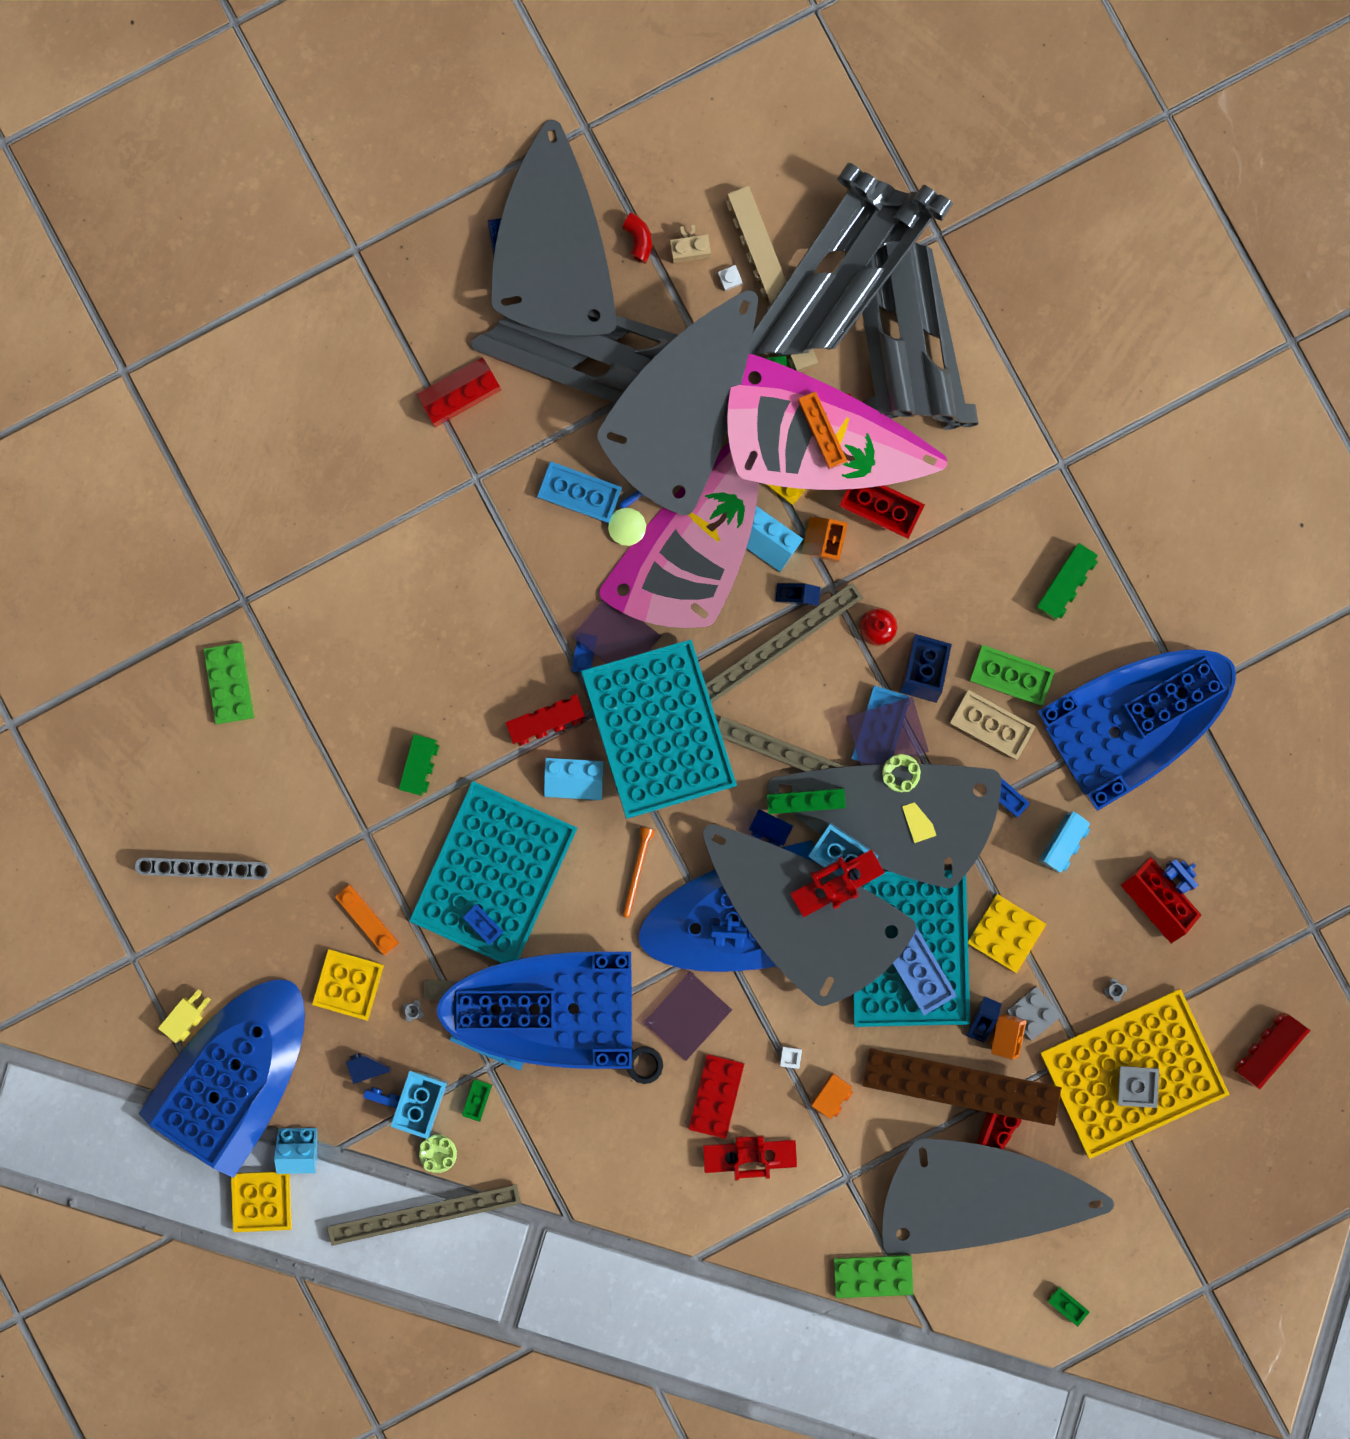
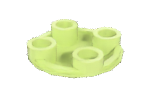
[608,508,646,546]
[882,754,921,792]
[419,1135,457,1173]

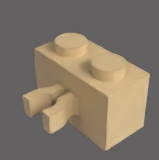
[670,225,711,264]

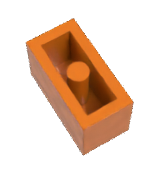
[990,1014,1027,1060]
[811,1072,853,1119]

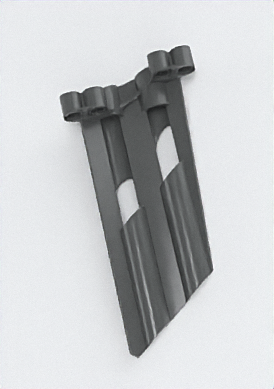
[749,162,953,356]
[862,242,979,430]
[471,309,678,403]

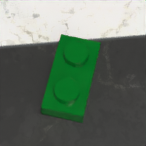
[462,1078,493,1122]
[1047,1286,1090,1327]

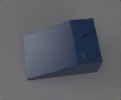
[900,634,952,703]

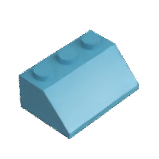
[746,506,803,572]
[544,758,604,800]
[1038,811,1090,873]
[808,823,879,876]
[390,1071,448,1139]

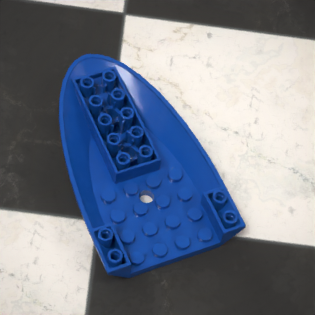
[1038,650,1236,811]
[639,840,819,972]
[437,951,632,1069]
[139,980,305,1178]

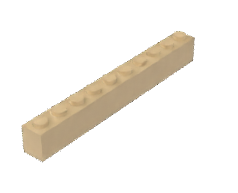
[725,186,818,372]

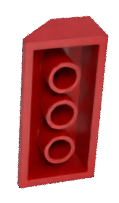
[417,357,501,427]
[839,485,925,539]
[1121,857,1201,944]
[1234,1013,1311,1090]

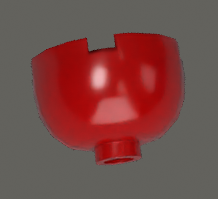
[859,608,898,646]

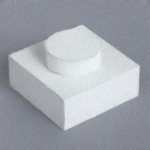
[718,265,743,291]
[780,1046,802,1069]

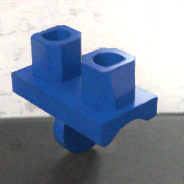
[1162,859,1199,895]
[711,915,747,948]

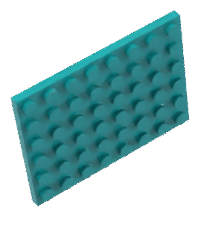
[581,640,737,819]
[409,781,578,963]
[853,870,970,1027]

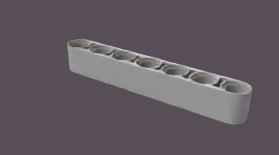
[135,857,271,880]

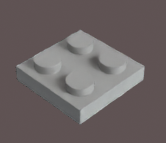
[1006,986,1061,1041]
[1117,1066,1159,1108]

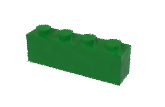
[1035,543,1098,621]
[767,788,846,814]

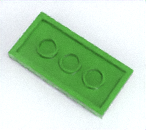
[204,643,255,725]
[970,645,1055,707]
[834,1255,913,1298]

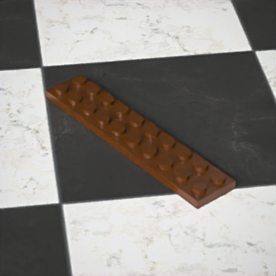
[863,1048,1062,1126]

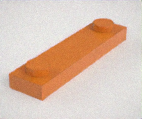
[797,391,847,470]
[335,884,399,956]

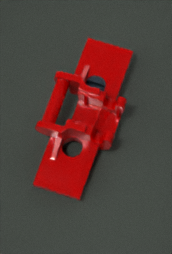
[791,849,885,917]
[703,1135,797,1181]

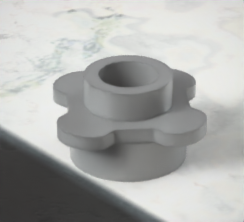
[1104,979,1127,1002]
[402,1000,424,1022]

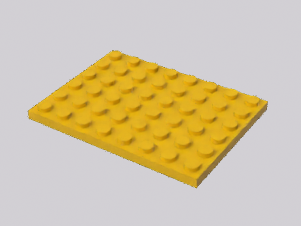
[1040,988,1230,1159]

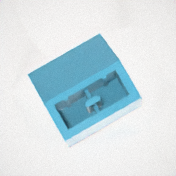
[274,1128,317,1174]

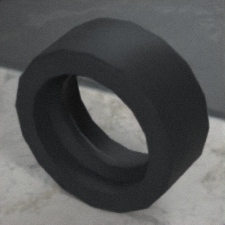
[627,1046,663,1084]

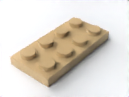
[949,690,1036,760]

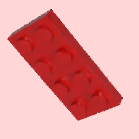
[689,1054,745,1139]

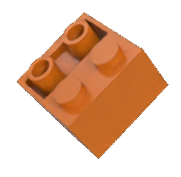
[801,517,848,563]

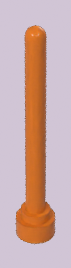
[623,826,655,918]

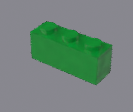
[399,734,440,796]

